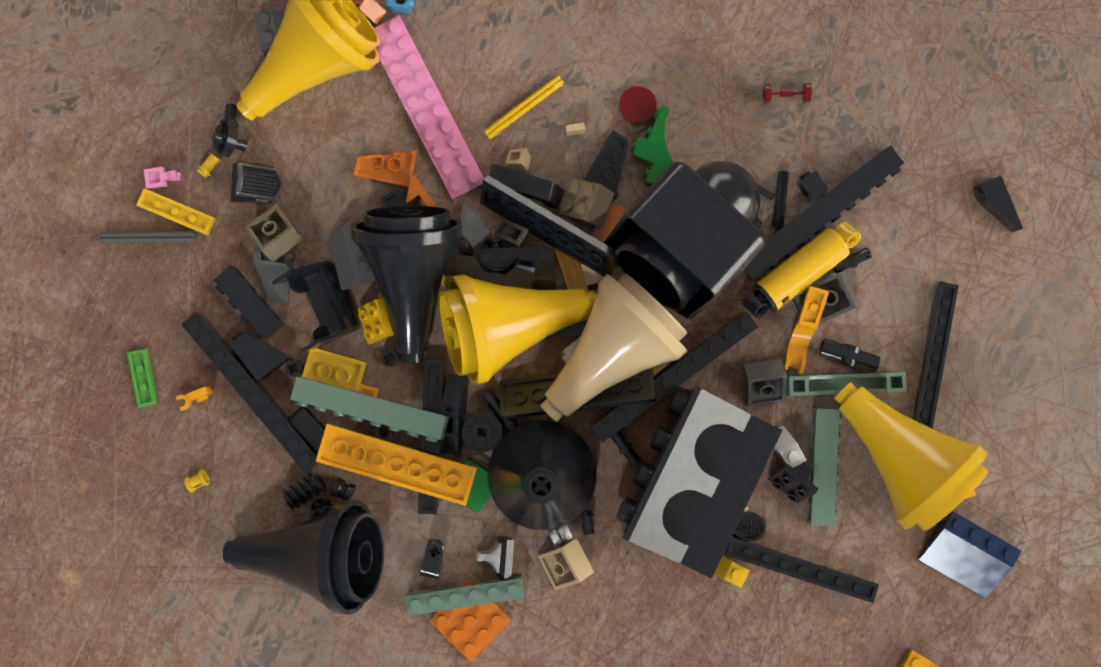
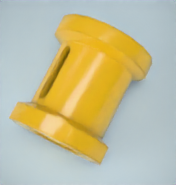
[184,469,210,493]

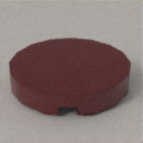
[619,86,657,125]

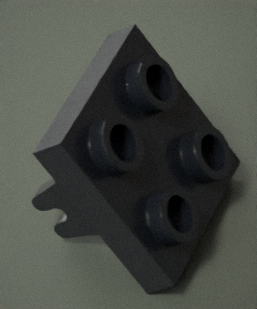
[768,462,819,503]

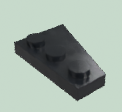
[583,130,629,199]

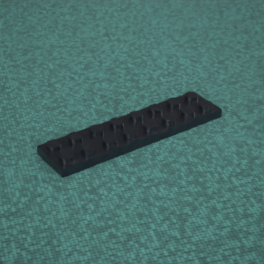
[480,175,617,277]
[499,367,656,419]

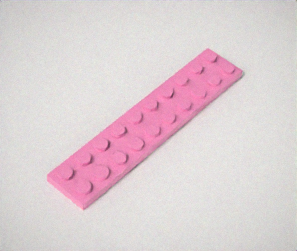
[374,15,484,200]

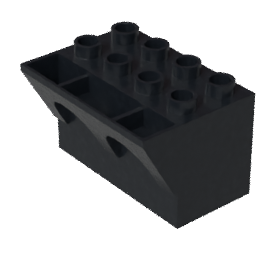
[616,386,783,579]

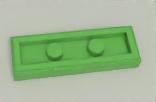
[127,348,159,408]

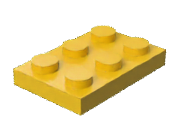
[302,348,367,392]

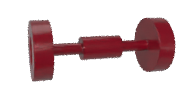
[763,83,812,103]

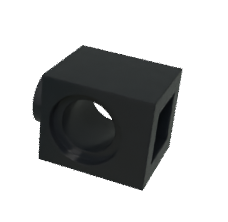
[797,171,829,203]

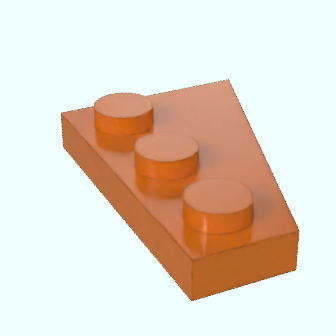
[353,150,418,188]

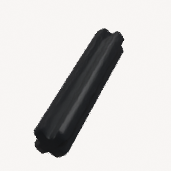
[772,170,789,227]

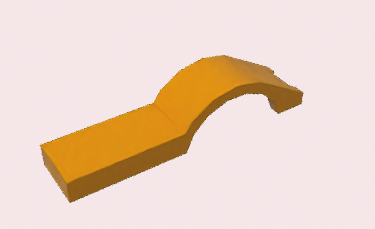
[784,285,829,374]

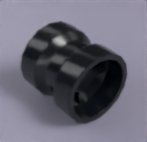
[330,478,357,500]

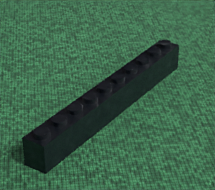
[742,145,904,281]
[181,312,319,473]
[590,312,758,442]

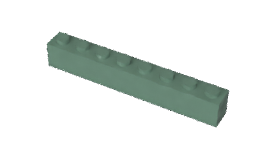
[291,376,449,442]

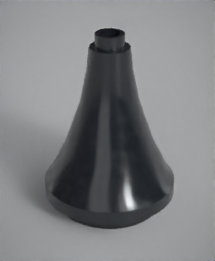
[351,205,463,363]
[487,420,597,530]
[223,500,385,615]

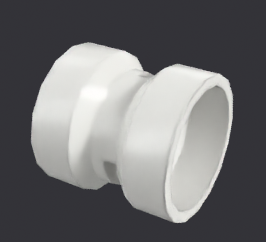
[548,524,574,547]

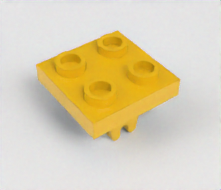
[358,298,394,345]

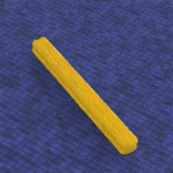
[484,76,563,139]

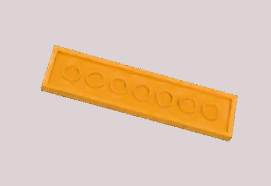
[316,423,477,506]

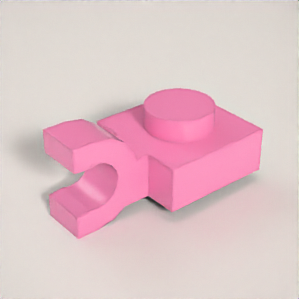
[144,167,182,189]

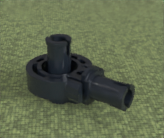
[212,103,248,158]

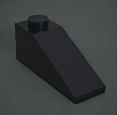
[973,176,1023,233]

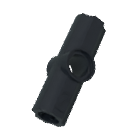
[819,338,880,373]

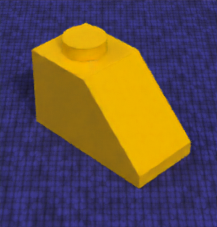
[714,556,750,588]

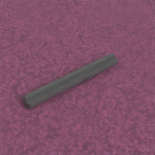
[100,231,196,243]

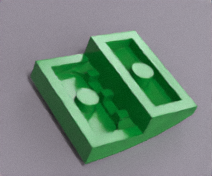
[464,458,491,513]

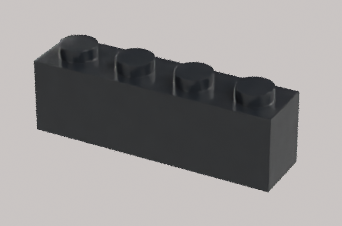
[213,265,285,339]

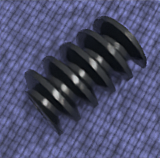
[282,472,327,511]

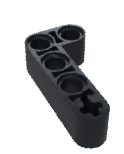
[488,164,565,209]

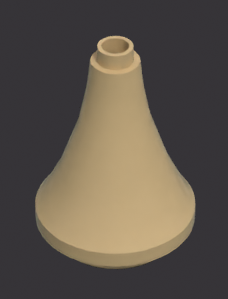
[540,273,687,422]

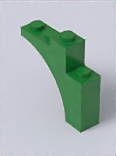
[630,105,674,186]

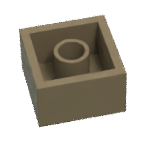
[559,179,615,229]
[245,204,303,262]

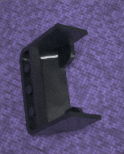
[272,261,361,353]

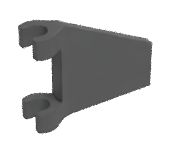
[253,248,295,304]

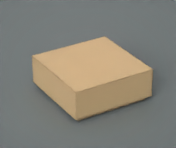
[565,122,585,136]

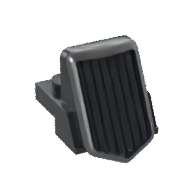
[231,162,282,204]

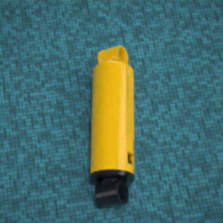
[742,222,861,319]

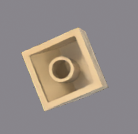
[538,538,594,590]

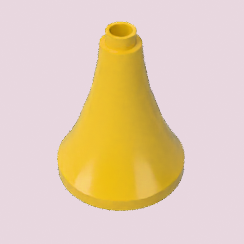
[236,0,380,120]
[439,274,596,385]
[834,382,989,531]

